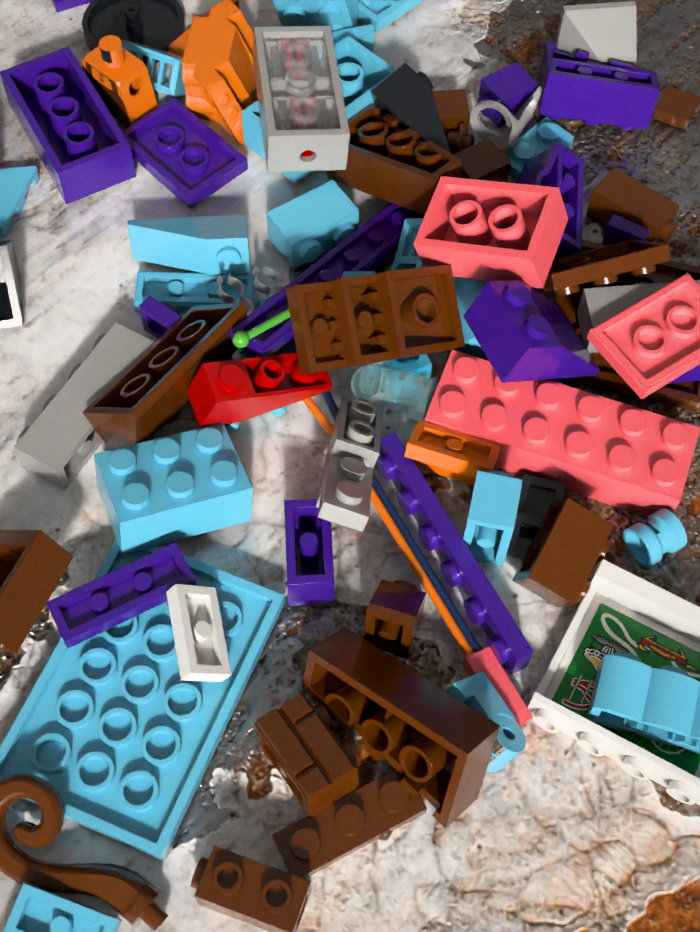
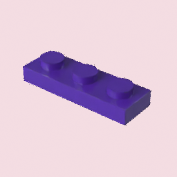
[46,542,197,649]

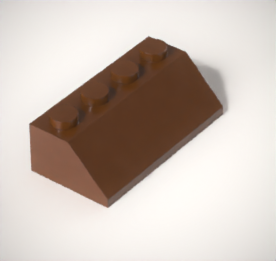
[82,302,248,450]

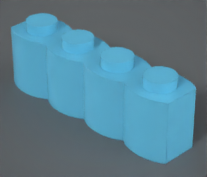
[587,652,700,755]

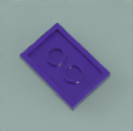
[122,98,248,209]

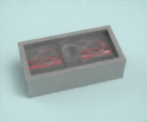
[253,26,350,172]

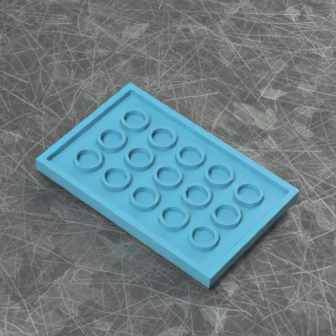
[0,540,285,861]

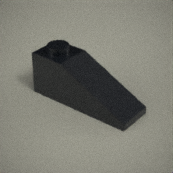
[371,63,451,153]

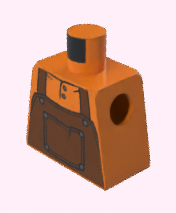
[82,35,159,128]

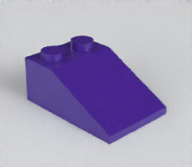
[463,280,600,383]

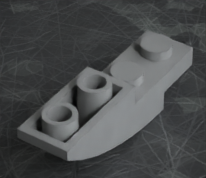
[315,397,383,532]

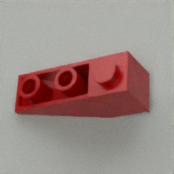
[186,353,333,428]

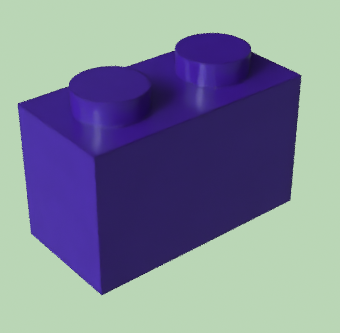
[284,499,334,606]

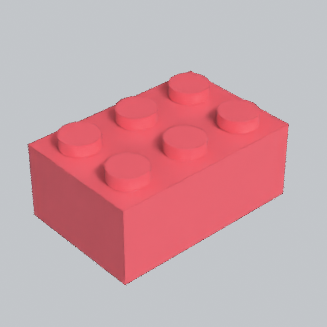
[413,176,568,289]

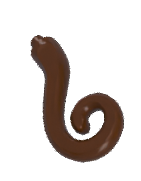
[0,774,169,932]

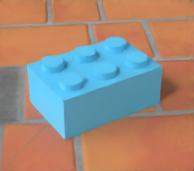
[94,423,253,555]

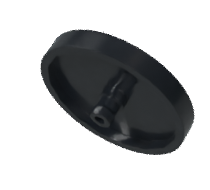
[82,0,185,65]

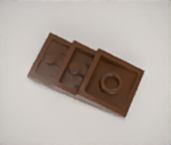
[285,264,465,375]

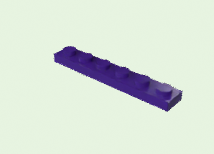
[376,432,533,675]

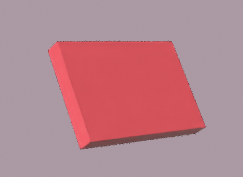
[587,273,700,400]

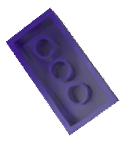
[0,46,136,204]

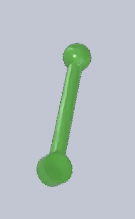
[232,306,290,348]

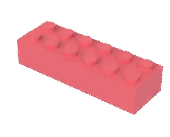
[425,349,700,517]

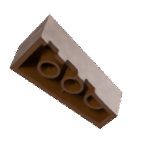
[326,103,463,215]
[301,627,500,828]

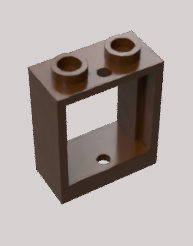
[0,530,74,654]

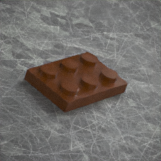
[539,239,671,295]

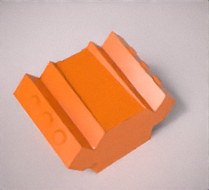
[181,0,258,145]

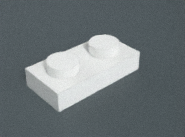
[166,584,232,682]

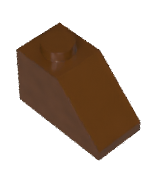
[364,579,426,659]

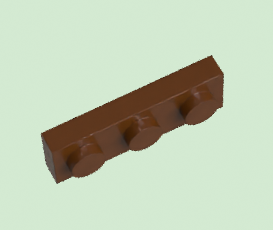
[272,769,427,879]

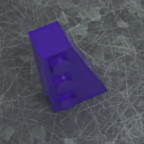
[537,40,660,130]
[515,141,584,259]

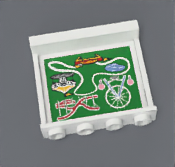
[528,559,700,805]

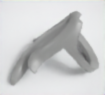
[470,86,542,153]

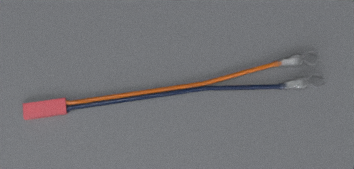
[217,263,533,726]

